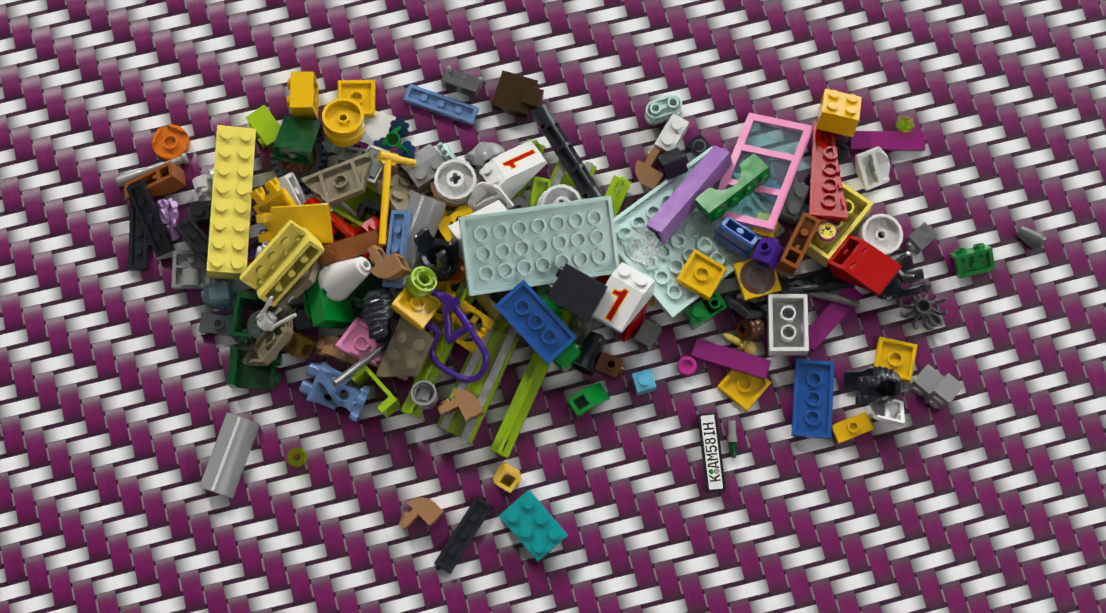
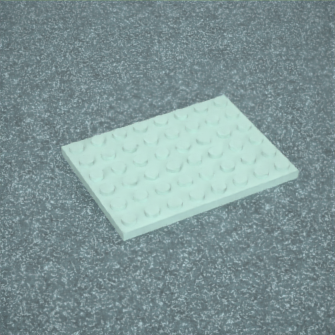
[614,146,785,319]

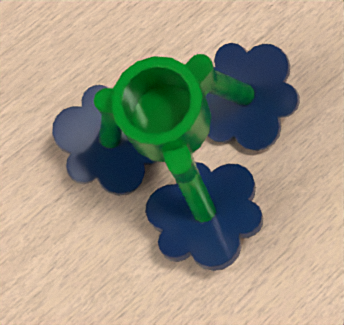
[373,117,416,159]

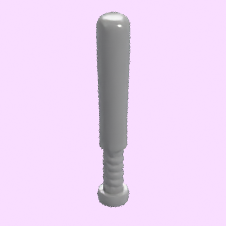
[115,153,189,187]

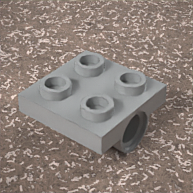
[171,250,212,289]

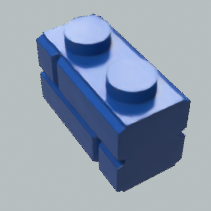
[713,216,760,260]

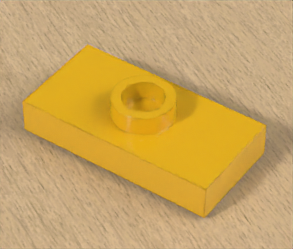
[832,412,874,444]

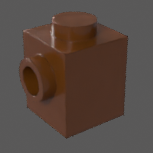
[594,351,625,381]

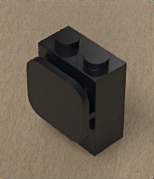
[546,263,608,323]

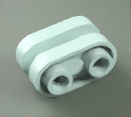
[644,95,682,126]

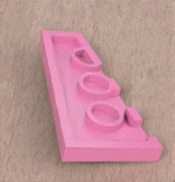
[334,317,410,381]

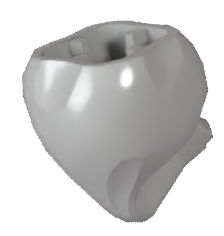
[464,142,506,172]

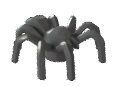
[898,282,949,331]

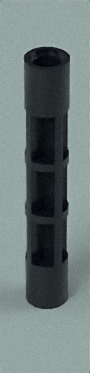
[531,104,604,199]

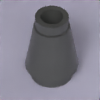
[1016,226,1047,251]

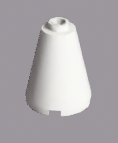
[318,257,371,301]

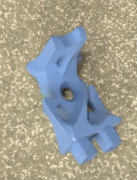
[299,363,371,422]

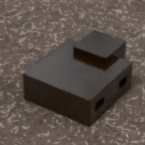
[491,70,544,119]

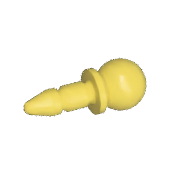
[723,333,757,355]

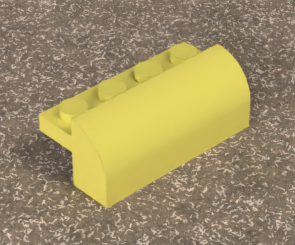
[239,220,325,307]

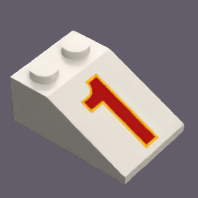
[480,140,547,199]
[592,262,655,333]

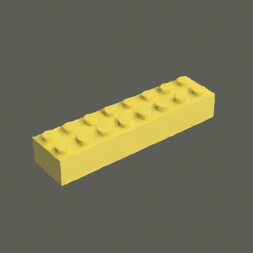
[206,125,256,280]

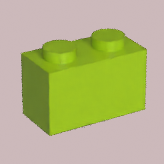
[246,105,281,152]

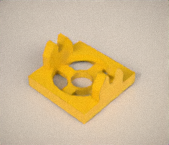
[441,300,496,354]

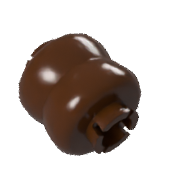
[736,318,765,341]

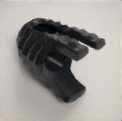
[413,226,459,280]
[874,251,927,301]
[361,288,401,343]
[843,366,902,405]

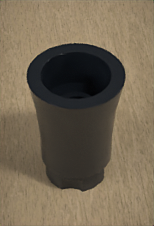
[572,331,606,376]

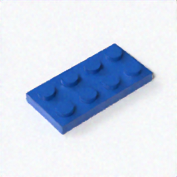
[494,279,577,365]
[791,359,834,439]

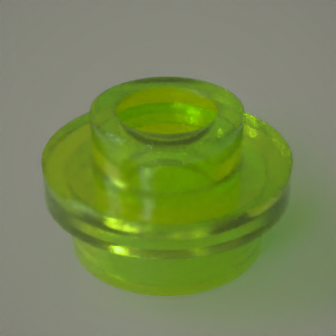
[895,117,915,132]
[287,447,307,467]

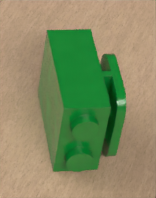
[302,275,355,329]

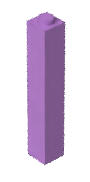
[646,145,732,244]

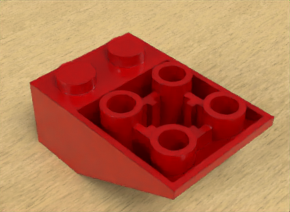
[827,234,902,296]

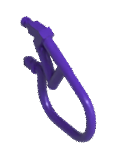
[424,289,490,383]

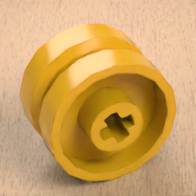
[322,98,365,147]

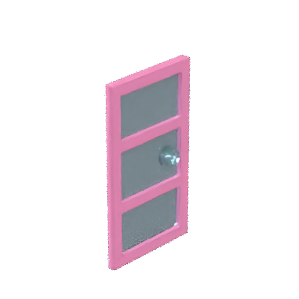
[717,113,813,232]

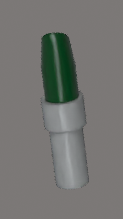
[727,420,738,458]

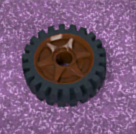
[271,137,328,188]

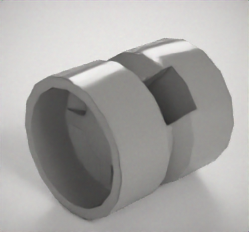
[411,380,438,410]

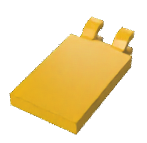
[249,177,296,231]
[256,203,333,243]

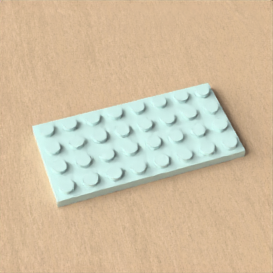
[458,196,620,296]

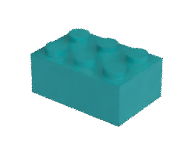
[499,490,568,562]

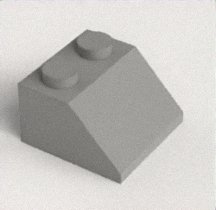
[399,144,446,194]

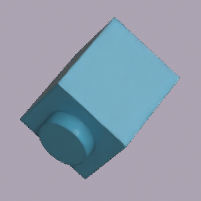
[631,368,656,396]

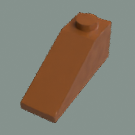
[124,161,186,201]
[776,212,821,276]
[319,229,382,266]

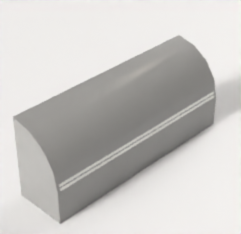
[406,191,447,271]
[199,412,260,499]

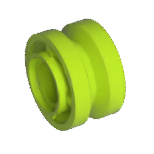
[406,266,437,298]

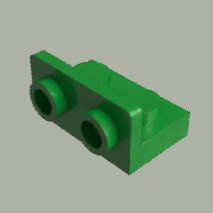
[949,243,996,279]

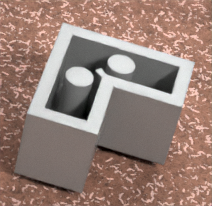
[909,364,964,409]

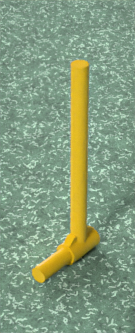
[377,150,416,246]

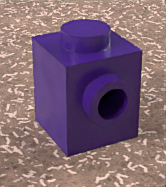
[752,237,784,270]

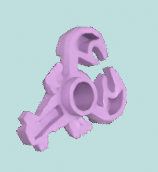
[156,198,180,241]

